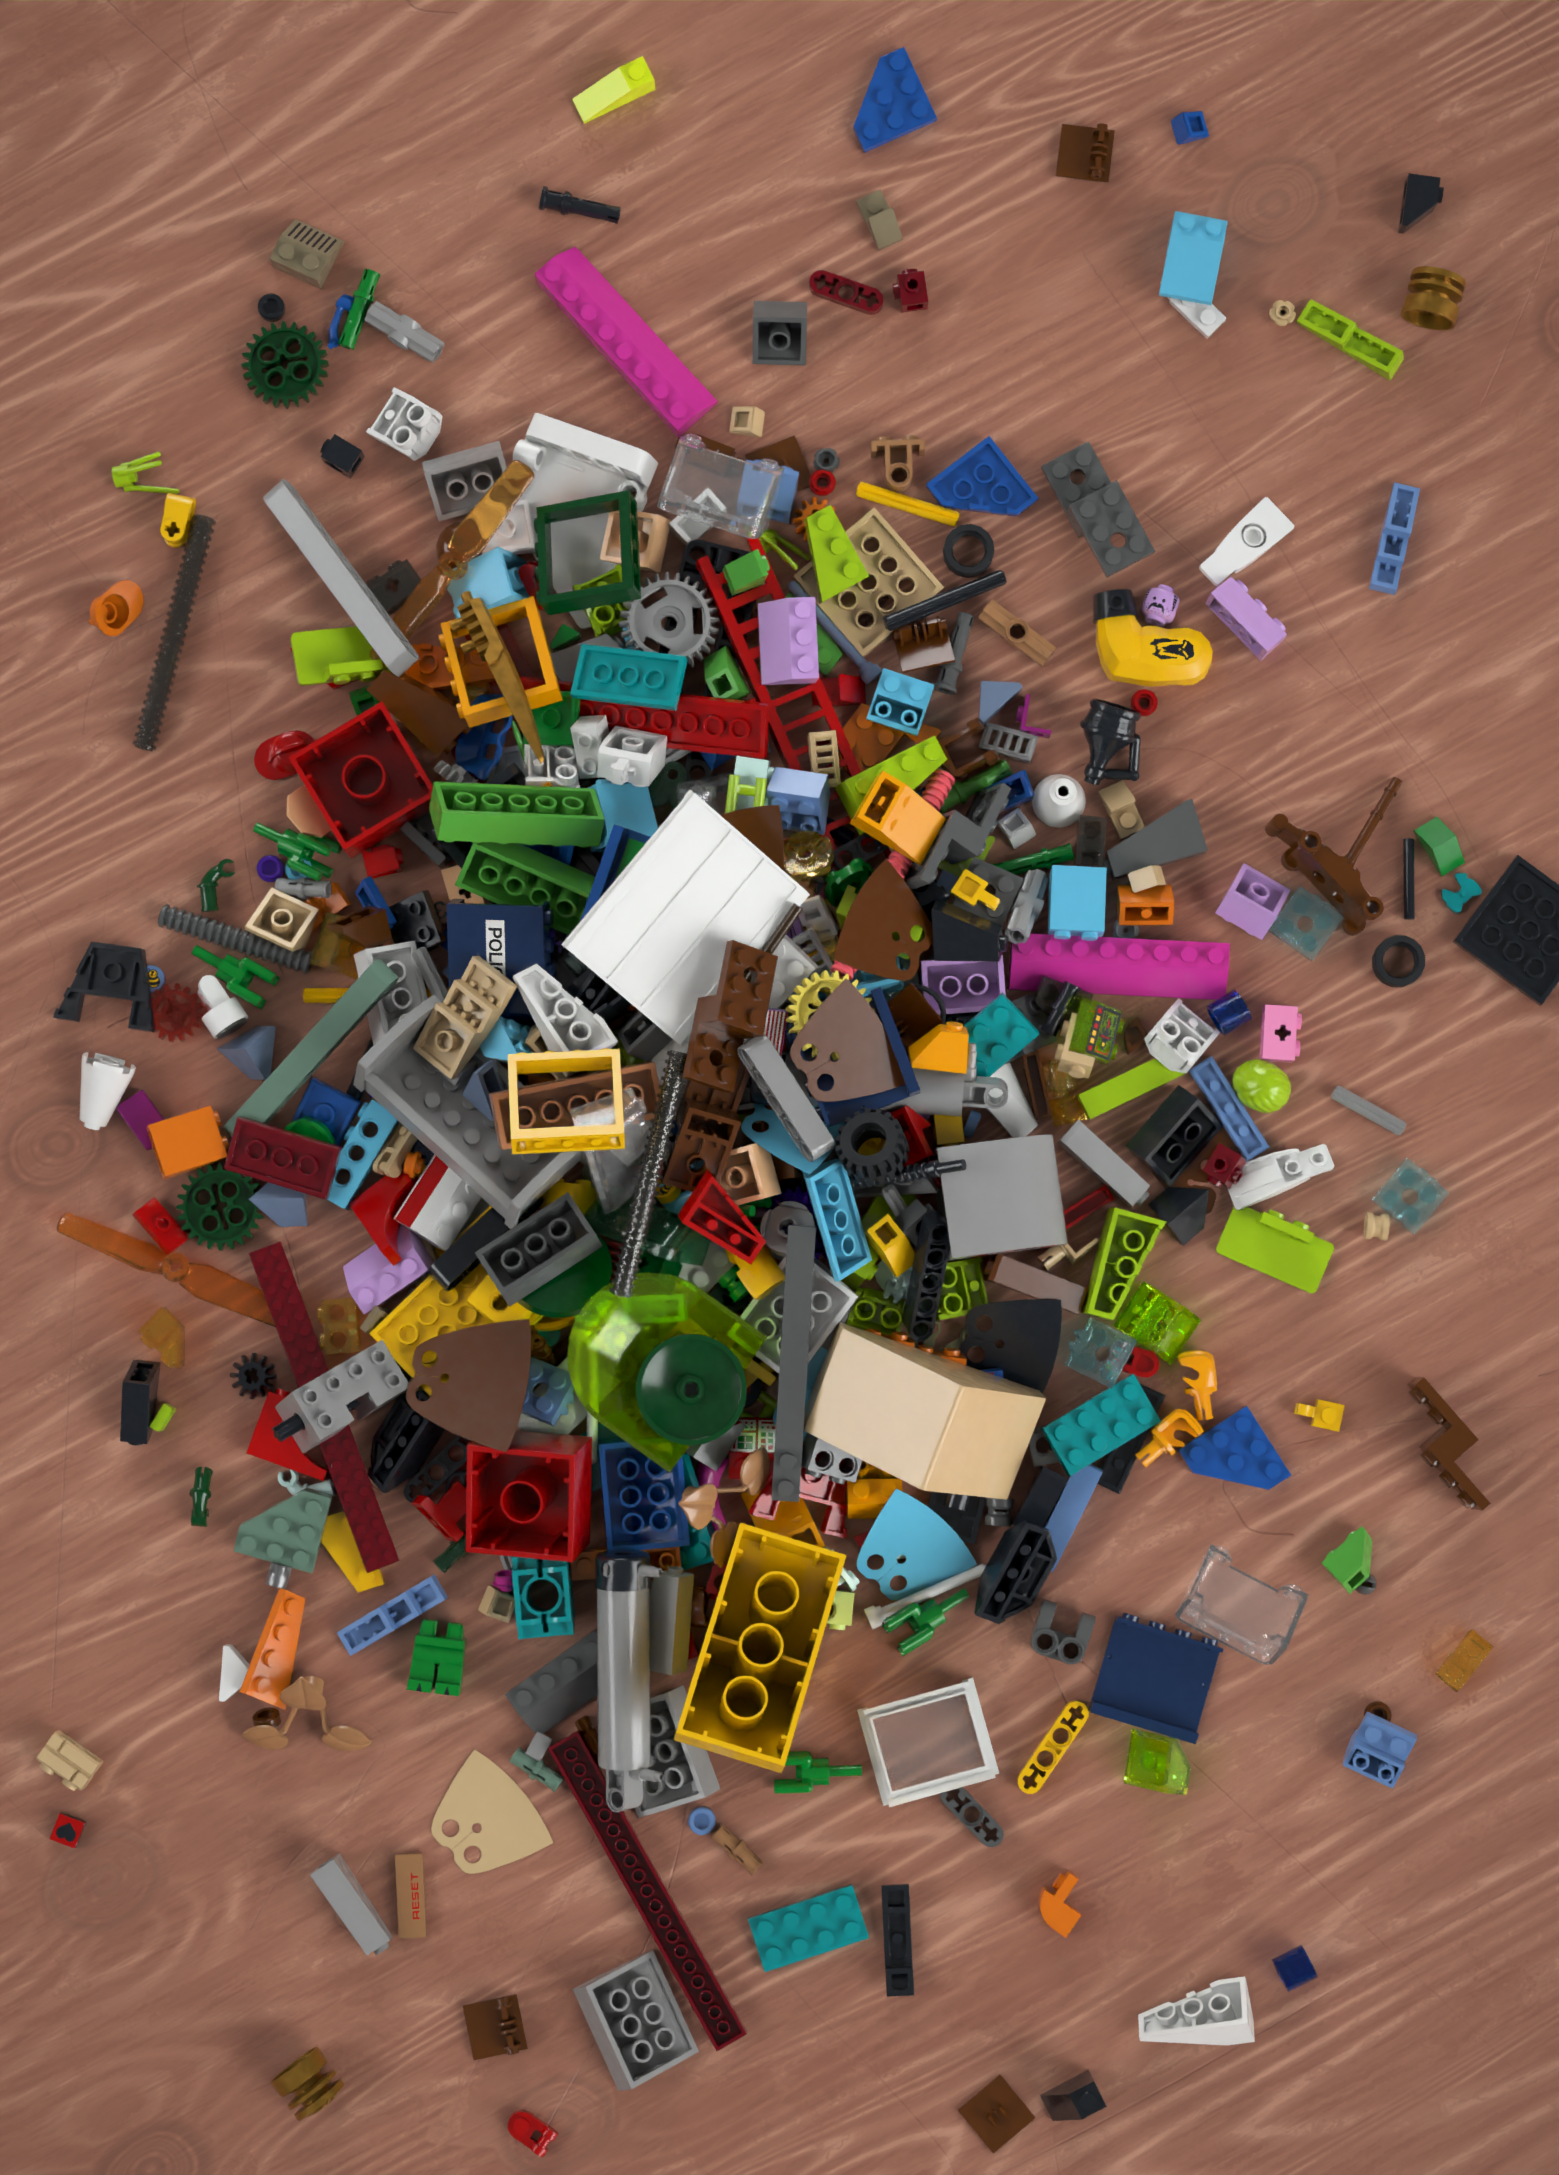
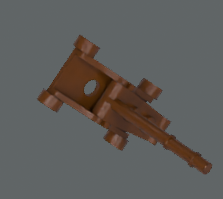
[1265,777,1402,936]

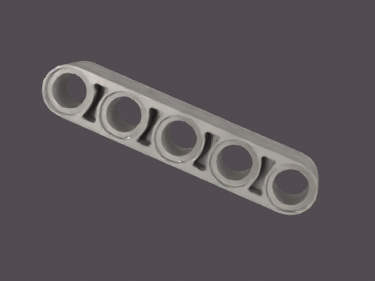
[737,1034,835,1162]

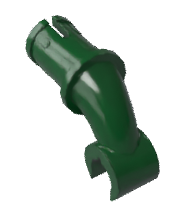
[197,859,235,912]
[189,1467,213,1527]

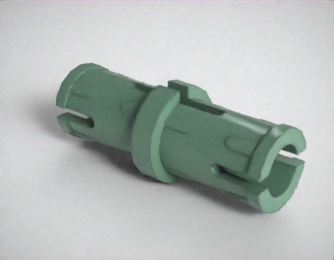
[509,1747,564,1792]

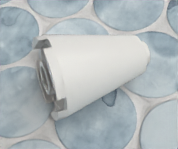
[1032,774,1086,828]
[80,1052,136,1130]

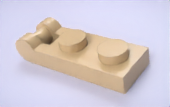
[372,1122,418,1178]

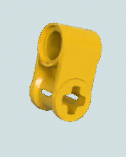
[160,493,196,548]

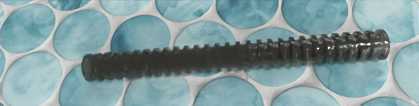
[132,514,216,751]
[609,1050,687,1298]

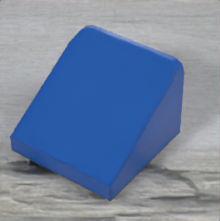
[1171,111,1209,144]

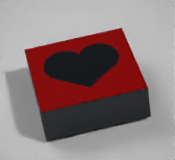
[50,1812,86,1849]

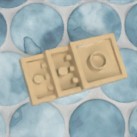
[413,956,517,1079]

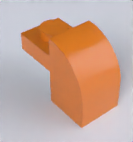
[1038,1870,1081,1938]

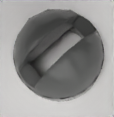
[1355,1574,1376,1595]

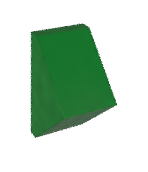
[1414,817,1465,877]

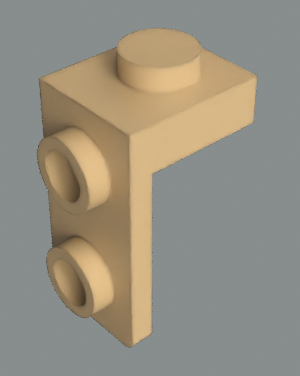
[1054,1012,1095,1078]

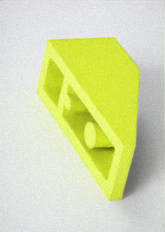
[572,56,655,124]

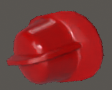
[254,730,314,780]

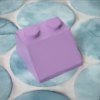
[1215,863,1290,940]

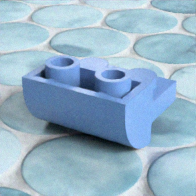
[1343,1712,1417,1789]

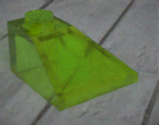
[1124,1729,1191,1795]

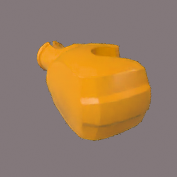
[1178,1350,1217,1421]
[1135,1408,1204,1468]

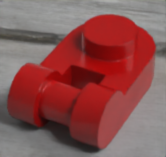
[519,560,543,610]
[1107,1341,1159,1378]
[508,2110,559,2158]

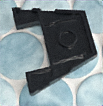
[53,942,155,1033]

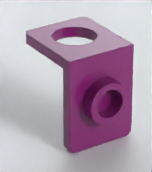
[1016,694,1051,739]

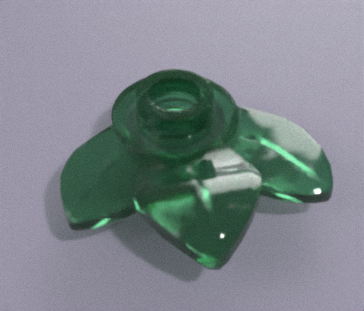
[648,762,689,809]

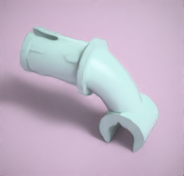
[278,1469,336,1496]

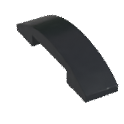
[881,1884,914,1997]

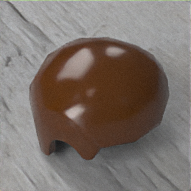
[690,1586,710,1628]

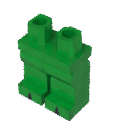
[406,1619,467,1696]

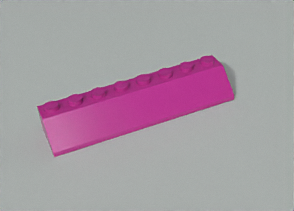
[534,246,718,438]
[1009,934,1230,1000]

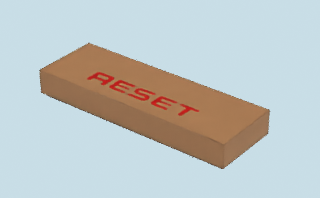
[395,1853,427,1939]

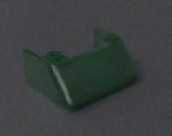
[583,1183,711,1266]

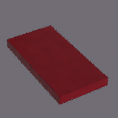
[224,1116,342,1200]

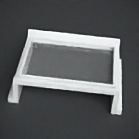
[857,1677,999,1807]

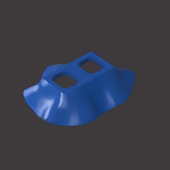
[455,694,513,781]

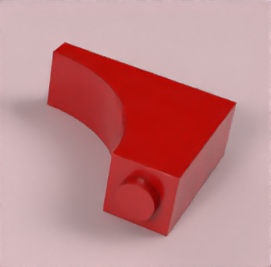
[349,1165,419,1266]
[246,1388,329,1481]

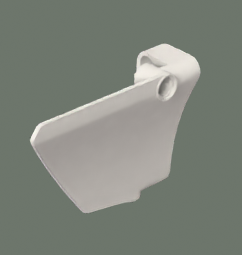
[513,413,658,629]

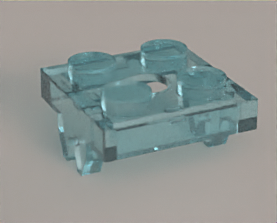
[1268,886,1344,962]
[1372,1158,1449,1235]
[1065,1317,1137,1389]

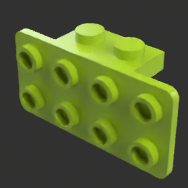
[290,626,387,686]
[1216,1206,1334,1293]

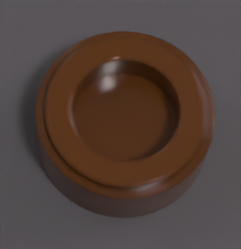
[252,1707,281,1728]

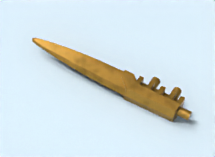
[450,591,544,764]

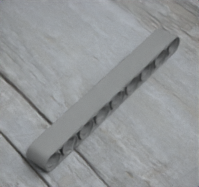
[263,479,419,677]

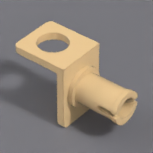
[1036,1238,1099,1271]

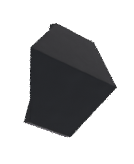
[1148,1187,1209,1246]

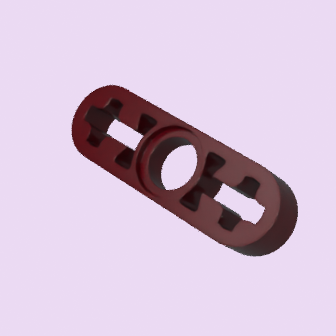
[809,270,883,315]

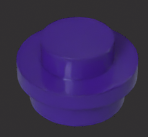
[257,855,284,882]

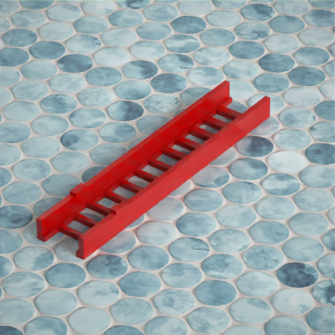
[696,535,892,871]

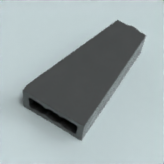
[1102,799,1208,881]

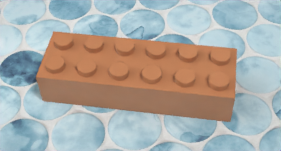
[489,1061,665,1150]

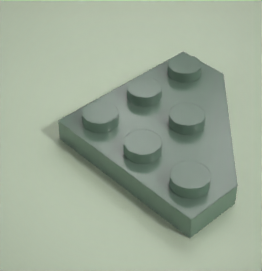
[234,1487,333,1573]

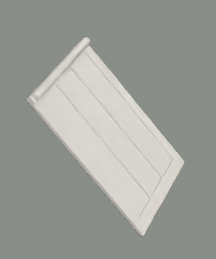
[561,790,810,1048]

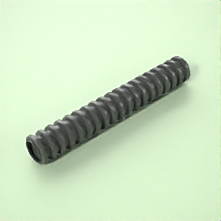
[158,904,314,974]

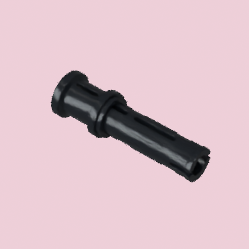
[539,186,621,224]

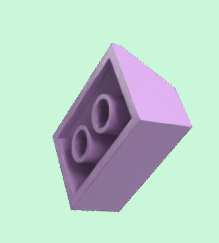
[1205,577,1287,661]
[758,597,819,685]
[920,955,1006,1015]
[343,1225,435,1315]

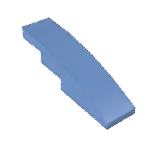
[1369,482,1420,595]
[1044,1464,1103,1572]
[337,1574,448,1656]

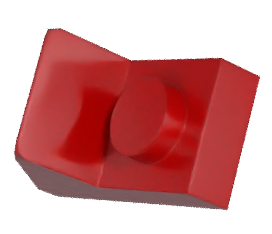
[812,674,866,707]
[890,1106,933,1167]

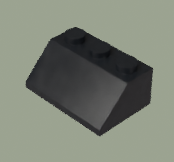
[1125,1085,1223,1187]

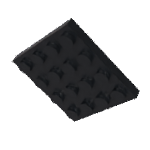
[1453,855,1559,1006]

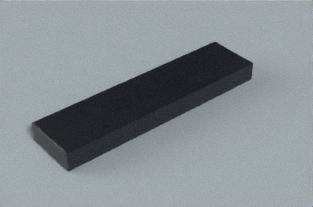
[1097,1384,1165,1494]

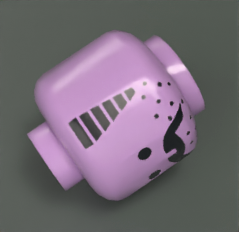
[1141,584,1180,627]

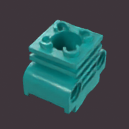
[511,1556,575,1640]

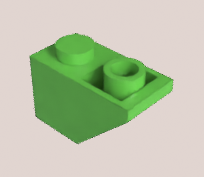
[722,549,770,596]
[703,646,751,700]
[1321,1526,1372,1594]

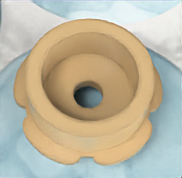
[1269,300,1296,326]

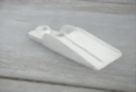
[1199,497,1294,586]
[1227,1144,1334,1210]

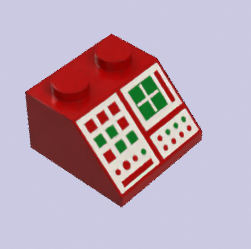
[729,1417,776,1480]

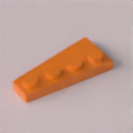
[404,643,496,691]
[239,1588,306,1710]

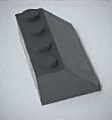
[505,1628,598,1734]

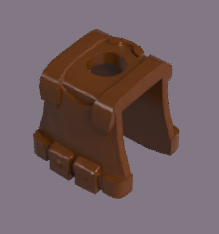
[938,718,1001,779]

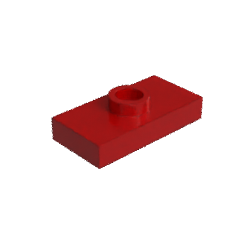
[133,1197,189,1256]

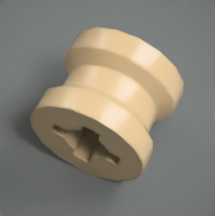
[1363,1212,1390,1241]

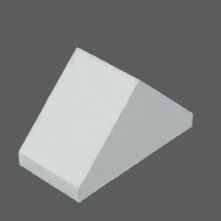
[219,1644,250,1702]

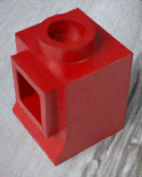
[361,844,405,879]

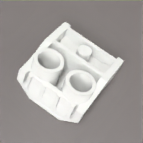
[366,387,443,461]
[524,744,580,788]
[1144,998,1220,1073]

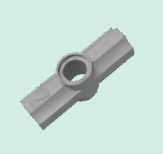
[364,301,445,363]
[1004,869,1049,944]

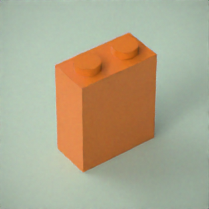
[146,1105,229,1180]

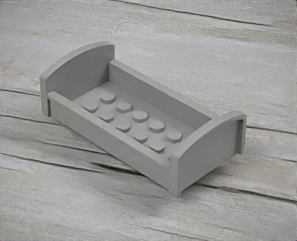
[353,995,591,1229]

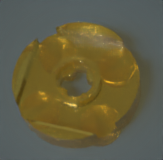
[784,830,834,881]

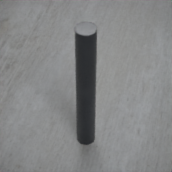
[1403,838,1415,920]

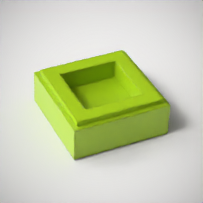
[149,1403,176,1432]

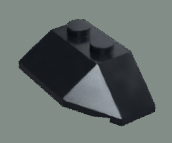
[368,1390,445,1493]
[974,1520,1057,1624]

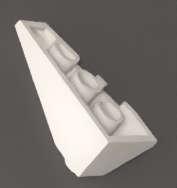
[513,964,618,1078]
[986,1063,1038,1138]
[1138,1976,1255,2045]

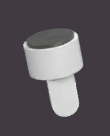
[198,975,248,1039]

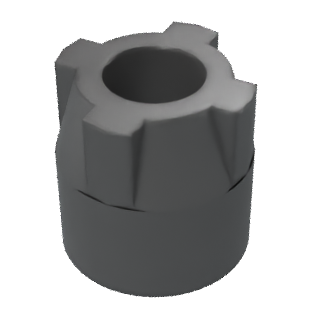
[265,1562,292,1589]

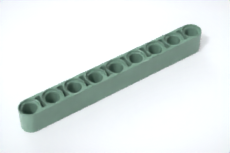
[223,959,399,1138]

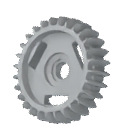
[619,572,719,668]

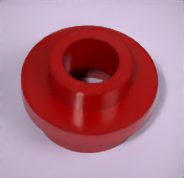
[809,469,836,496]
[1131,689,1158,716]

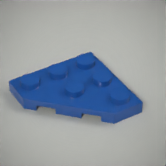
[853,47,937,153]
[925,436,1039,517]
[1178,1406,1291,1490]

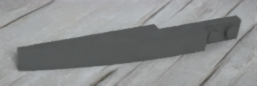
[771,1225,816,1502]

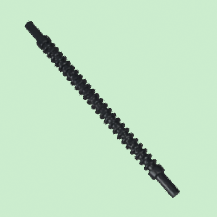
[770,1159,966,1198]

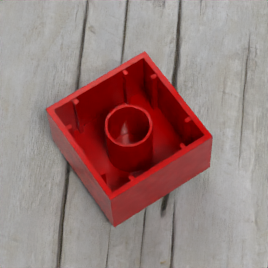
[288,701,433,859]
[466,1430,592,1562]

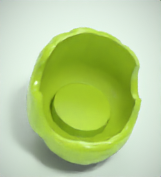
[1232,1059,1291,1113]

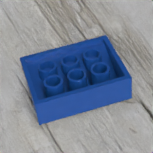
[598,1436,690,1551]

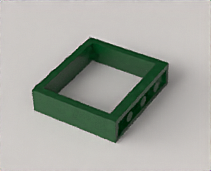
[534,490,641,615]

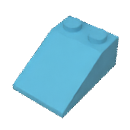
[1159,211,1228,305]

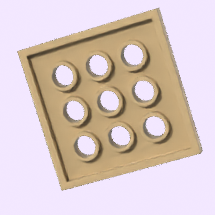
[793,507,944,657]

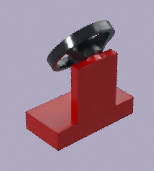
[412,1470,467,1542]

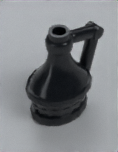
[1080,698,1141,785]

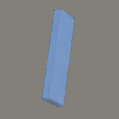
[1189,1056,1270,1162]

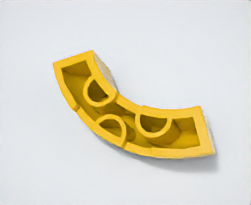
[725,1244,785,1300]

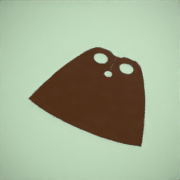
[406,1319,531,1452]

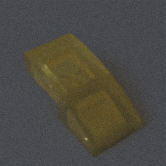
[1435,1629,1493,1692]

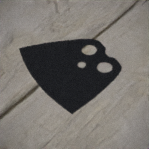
[959,1299,1062,1394]

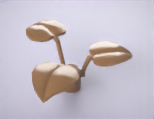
[678,1446,770,1568]
[242,1676,373,1751]

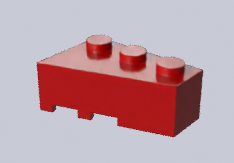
[678,1169,766,1264]

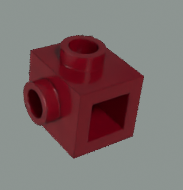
[892,269,929,313]
[1202,1143,1246,1189]

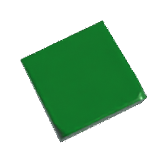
[550,624,582,653]
[349,685,380,716]

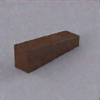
[1021,1050,1053,1120]

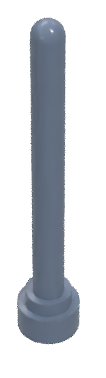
[788,581,882,685]

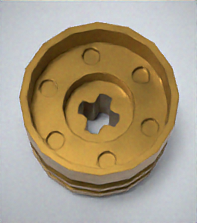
[1400,266,1466,331]
[270,2046,345,2121]

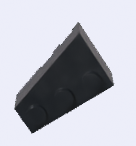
[574,971,632,1022]

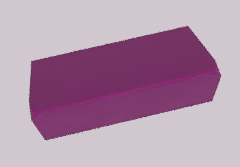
[116,1089,165,1150]

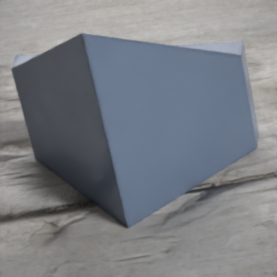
[217,1026,276,1080]
[249,1182,308,1227]

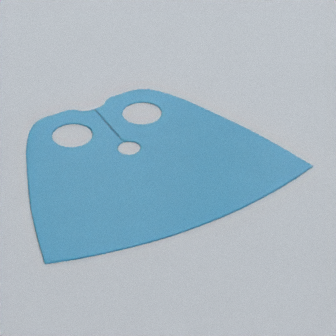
[741,1103,846,1174]
[857,1489,977,1600]

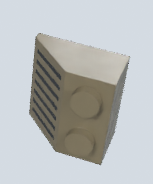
[269,219,344,289]

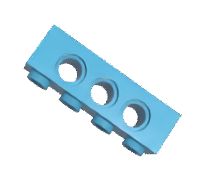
[328,1099,399,1211]

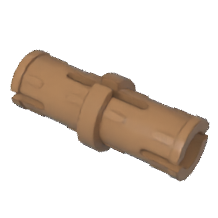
[711,1824,763,1875]

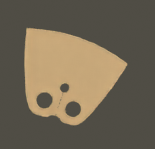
[431,1749,553,1874]

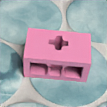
[1259,1005,1302,1063]

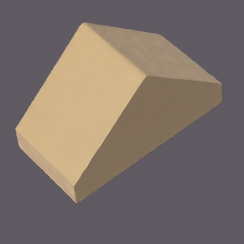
[804,1322,1046,1500]

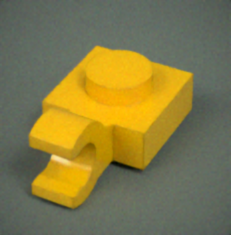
[951,869,1000,911]
[1294,1399,1345,1432]

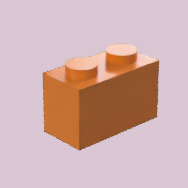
[1116,884,1174,925]

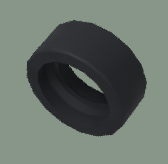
[943,524,995,578]
[1372,935,1425,988]

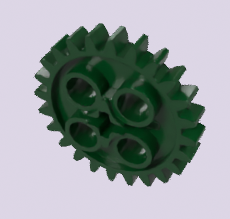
[241,321,329,409]
[176,1163,264,1251]

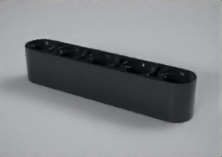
[428,1196,544,1292]
[902,1210,950,1342]

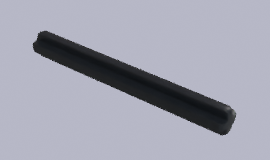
[883,570,1007,631]

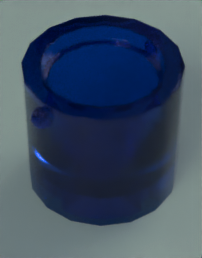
[1206,990,1252,1036]
[1272,1945,1318,1992]

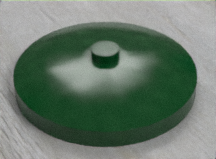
[518,1231,612,1318]
[635,1334,747,1445]

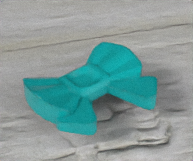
[1442,873,1482,914]

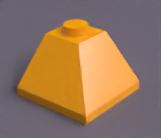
[908,1022,969,1074]

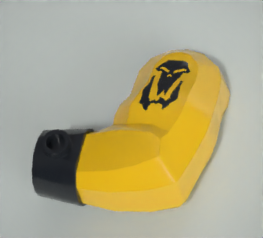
[1093,589,1213,687]

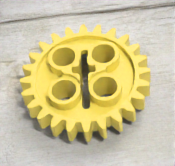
[786,970,875,1061]

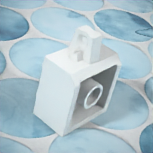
[597,726,667,787]

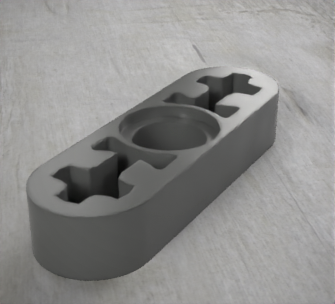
[940,1787,1004,1847]

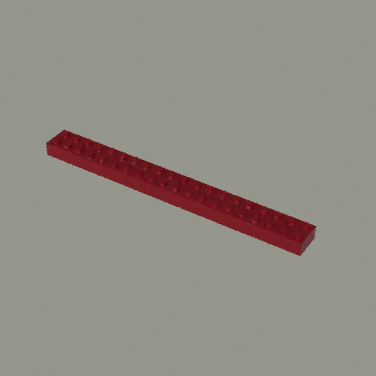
[249,1241,400,1573]
[548,1730,747,2051]

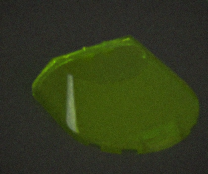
[567,1273,767,1473]

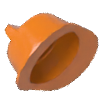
[88,580,144,636]

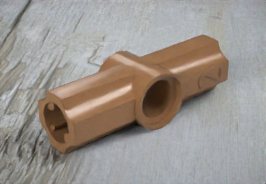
[978,599,1056,667]

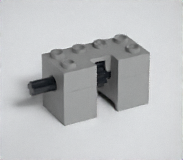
[272,1340,409,1453]

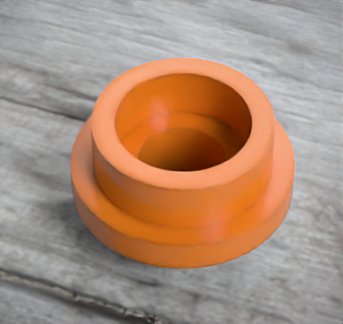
[403,1151,425,1178]

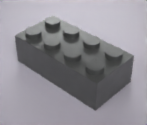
[475,1193,603,1307]

